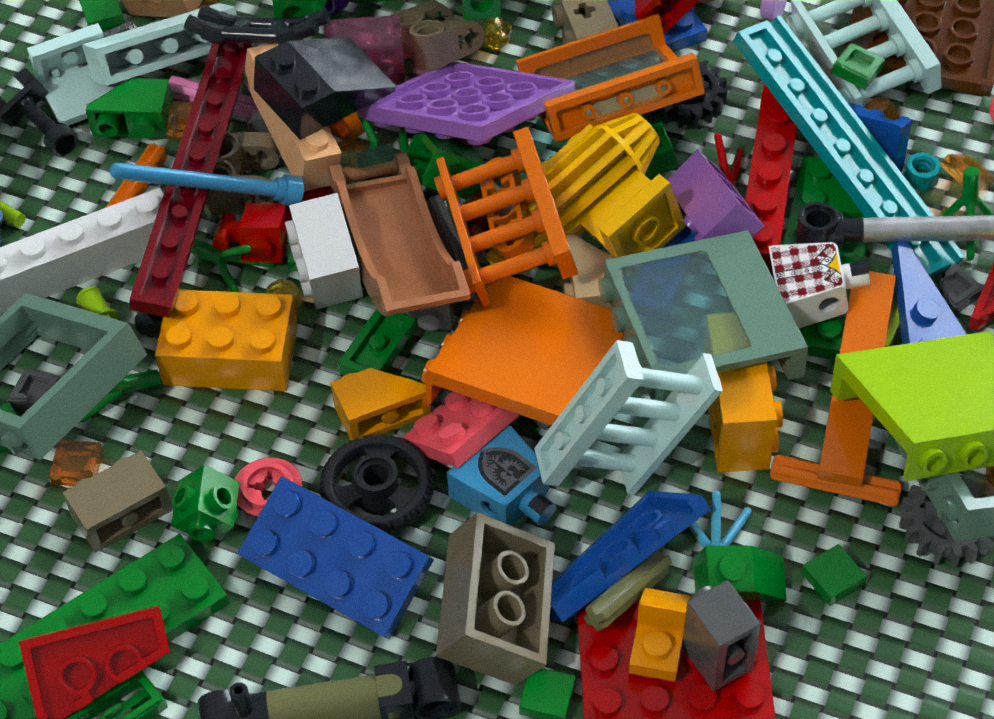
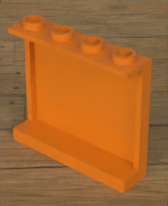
[422,276,624,425]

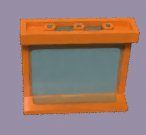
[516,14,705,143]

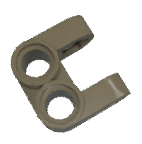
[389,0,485,71]
[205,131,280,214]

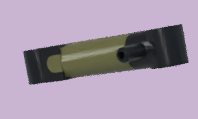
[197,656,461,719]

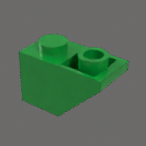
[86,78,175,139]

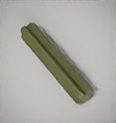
[584,550,672,630]

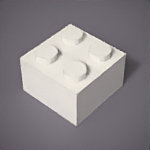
[285,193,363,310]

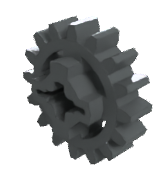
[899,475,994,567]

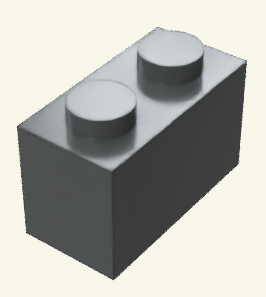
[682,580,761,692]

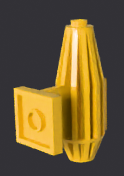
[485,113,686,278]

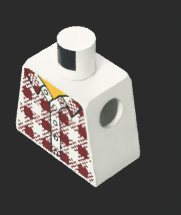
[768,242,870,328]

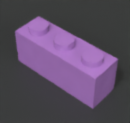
[667,149,764,241]

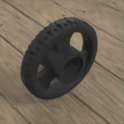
[320,434,434,534]

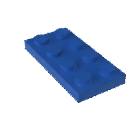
[237,476,434,640]

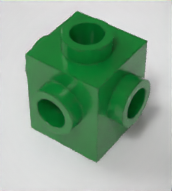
[171,464,240,543]

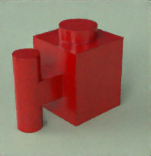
[212,203,287,263]

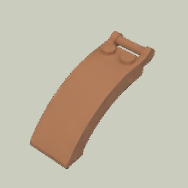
[328,152,470,316]

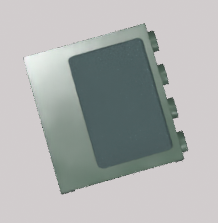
[598,230,808,401]

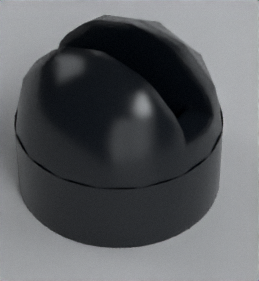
[134,312,163,338]

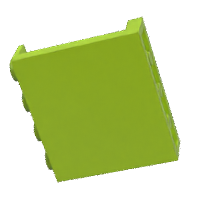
[830,331,994,481]

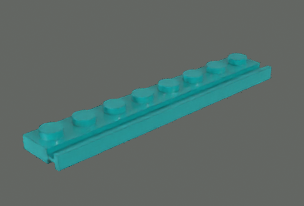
[733,15,965,278]

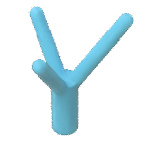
[689,491,752,548]

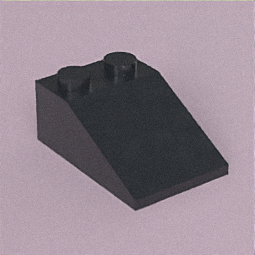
[254,37,396,140]

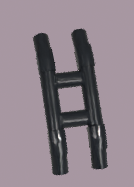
[184,4,331,45]

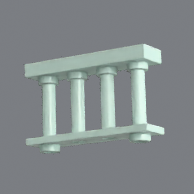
[788,0,941,106]
[534,340,723,495]

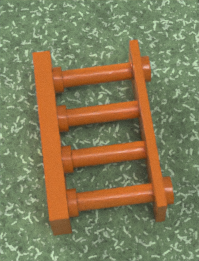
[434,127,579,307]

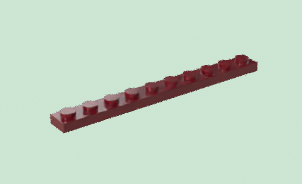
[129,42,254,318]

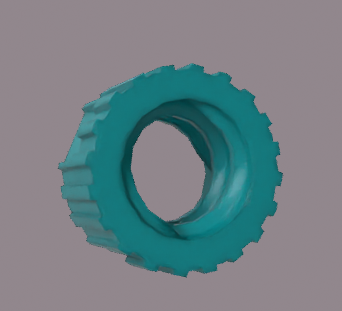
[904,152,942,190]

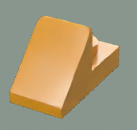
[629,588,690,682]

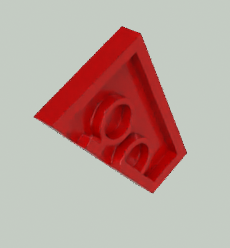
[18,605,170,719]

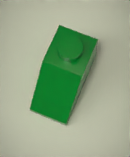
[693,546,787,602]

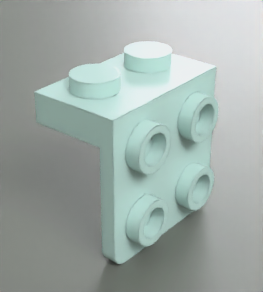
[27,23,123,125]

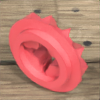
[235,458,303,517]

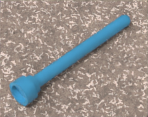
[110,163,304,206]

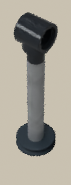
[795,202,994,249]

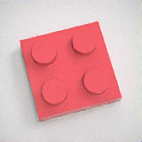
[402,392,520,468]

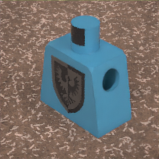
[447,425,556,526]

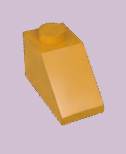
[330,368,431,440]

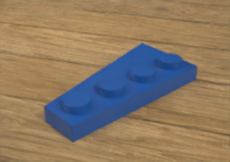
[550,490,711,622]

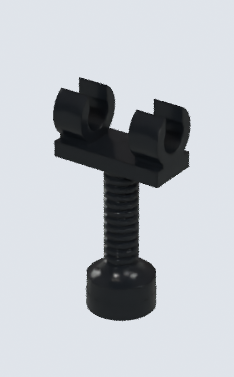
[0,67,78,157]

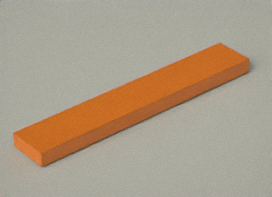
[817,271,896,487]

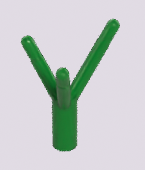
[940,166,994,261]
[191,239,275,292]
[80,370,161,423]

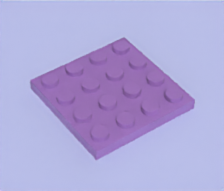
[357,61,575,145]

